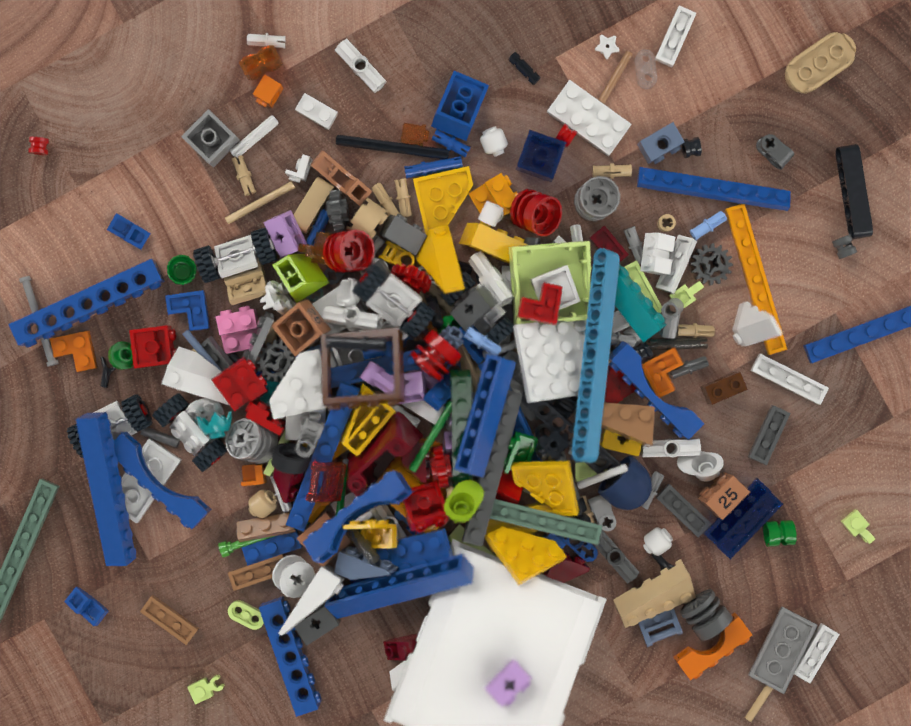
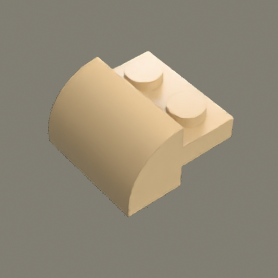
[224,257,268,306]

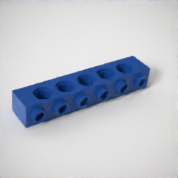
[259,596,322,717]

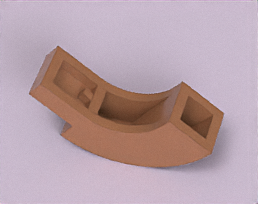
[310,150,372,206]

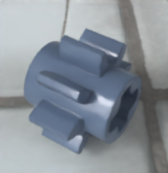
[439,326,464,349]

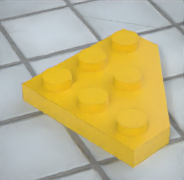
[413,166,473,233]
[511,461,579,516]
[485,527,566,585]

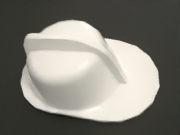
[677,451,724,482]

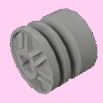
[574,176,621,222]
[225,419,278,464]

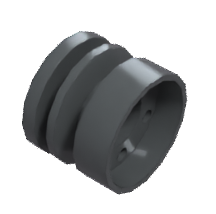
[680,589,733,641]

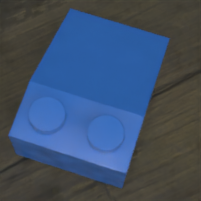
[431,71,489,141]

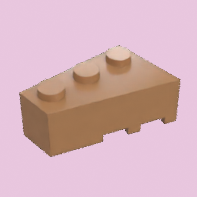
[601,402,655,447]

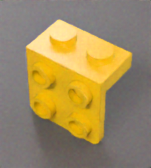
[343,520,397,549]

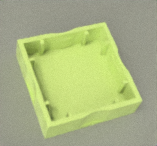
[509,241,591,325]

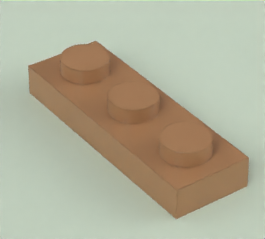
[236,512,296,542]
[228,554,284,591]
[140,595,199,645]

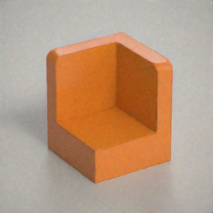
[241,463,267,486]

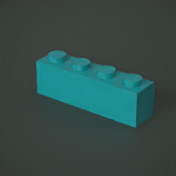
[615,264,667,343]

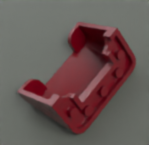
[347,411,423,497]

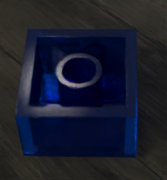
[516,130,566,182]

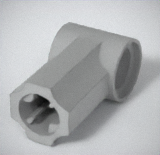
[659,298,684,339]

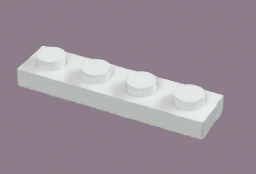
[750,354,829,405]

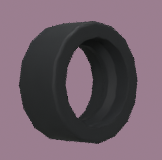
[271,443,310,474]

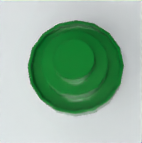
[108,341,134,370]

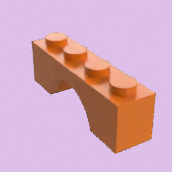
[674,613,752,680]

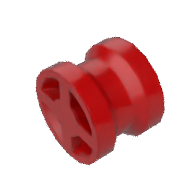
[554,123,578,148]
[28,137,49,155]

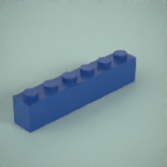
[454,354,516,477]

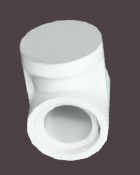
[478,201,504,227]

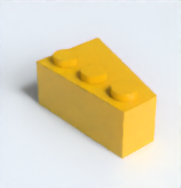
[459,221,527,264]
[340,384,395,457]

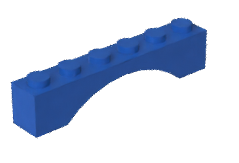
[608,341,705,440]
[114,432,212,529]
[303,470,413,564]

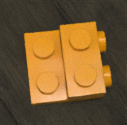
[468,173,518,218]

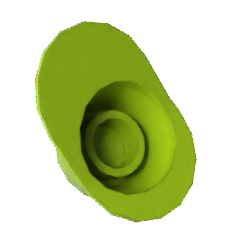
[444,480,484,523]

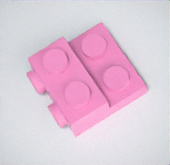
[216,306,264,354]

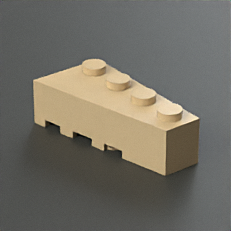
[613,559,696,628]

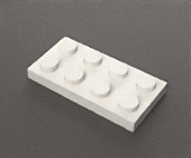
[547,80,632,157]
[121,438,182,523]

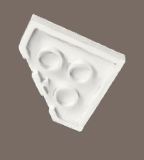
[269,349,327,419]

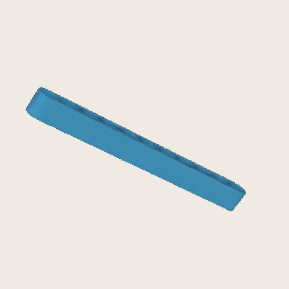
[572,248,620,463]

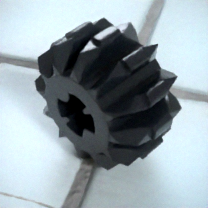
[553,396,578,418]

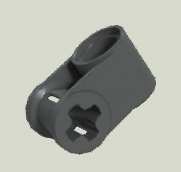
[756,134,795,170]

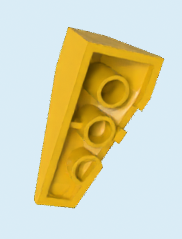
[416,225,465,294]

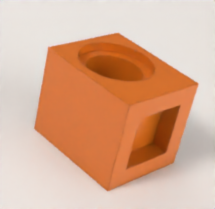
[253,74,284,108]

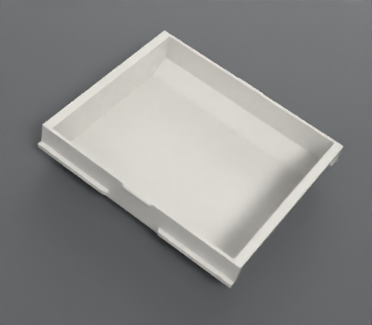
[384,539,606,726]

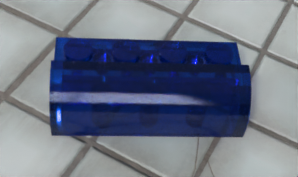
[703,478,783,559]

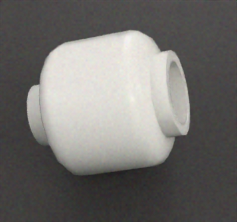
[480,126,508,157]
[643,527,673,556]

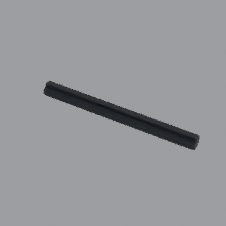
[336,135,449,159]

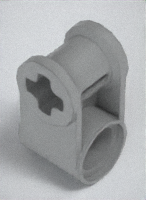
[296,417,325,457]
[588,495,616,531]

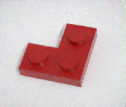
[517,282,563,326]

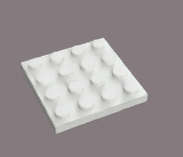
[513,320,586,403]

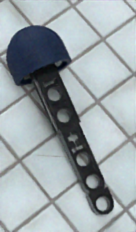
[521,388,652,510]

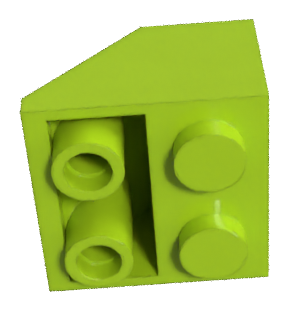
[273,253,329,303]

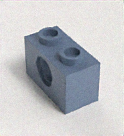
[637,122,685,164]

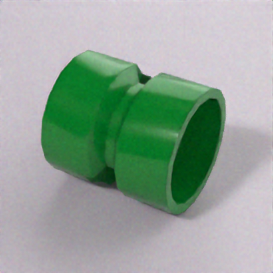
[763,520,797,547]

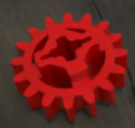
[391,264,432,294]
[429,446,453,489]

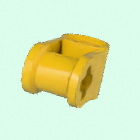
[378,240,416,266]

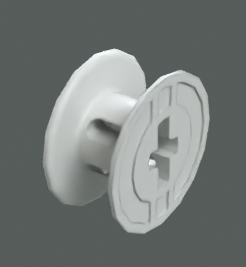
[272,555,315,598]

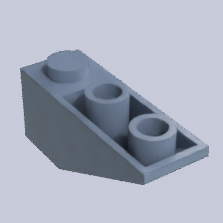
[334,546,398,580]

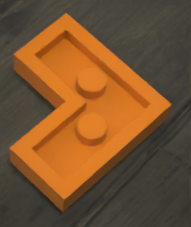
[50,331,98,372]
[642,347,684,398]

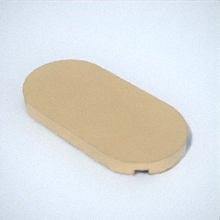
[785,32,856,93]

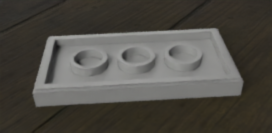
[748,606,818,694]

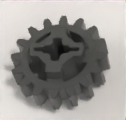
[327,190,350,233]
[690,243,733,286]
[256,340,296,383]

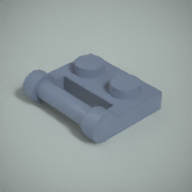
[638,608,683,647]

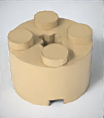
[346,197,388,239]

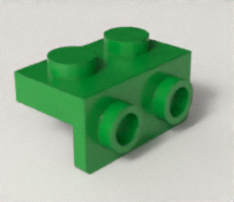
[503,431,538,474]

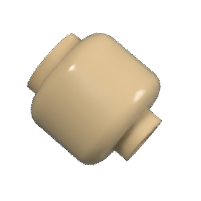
[248,490,277,518]

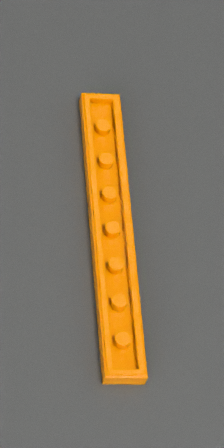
[725,204,788,355]

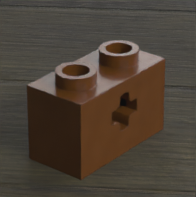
[700,372,748,405]

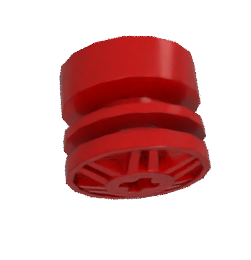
[510,189,562,236]
[323,229,375,273]
[410,329,463,381]

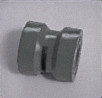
[832,234,858,259]

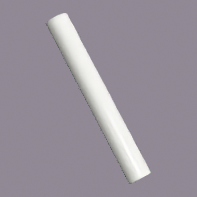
[577,464,628,489]

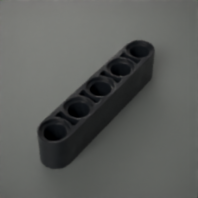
[835,144,873,239]

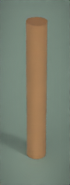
[598,51,633,104]

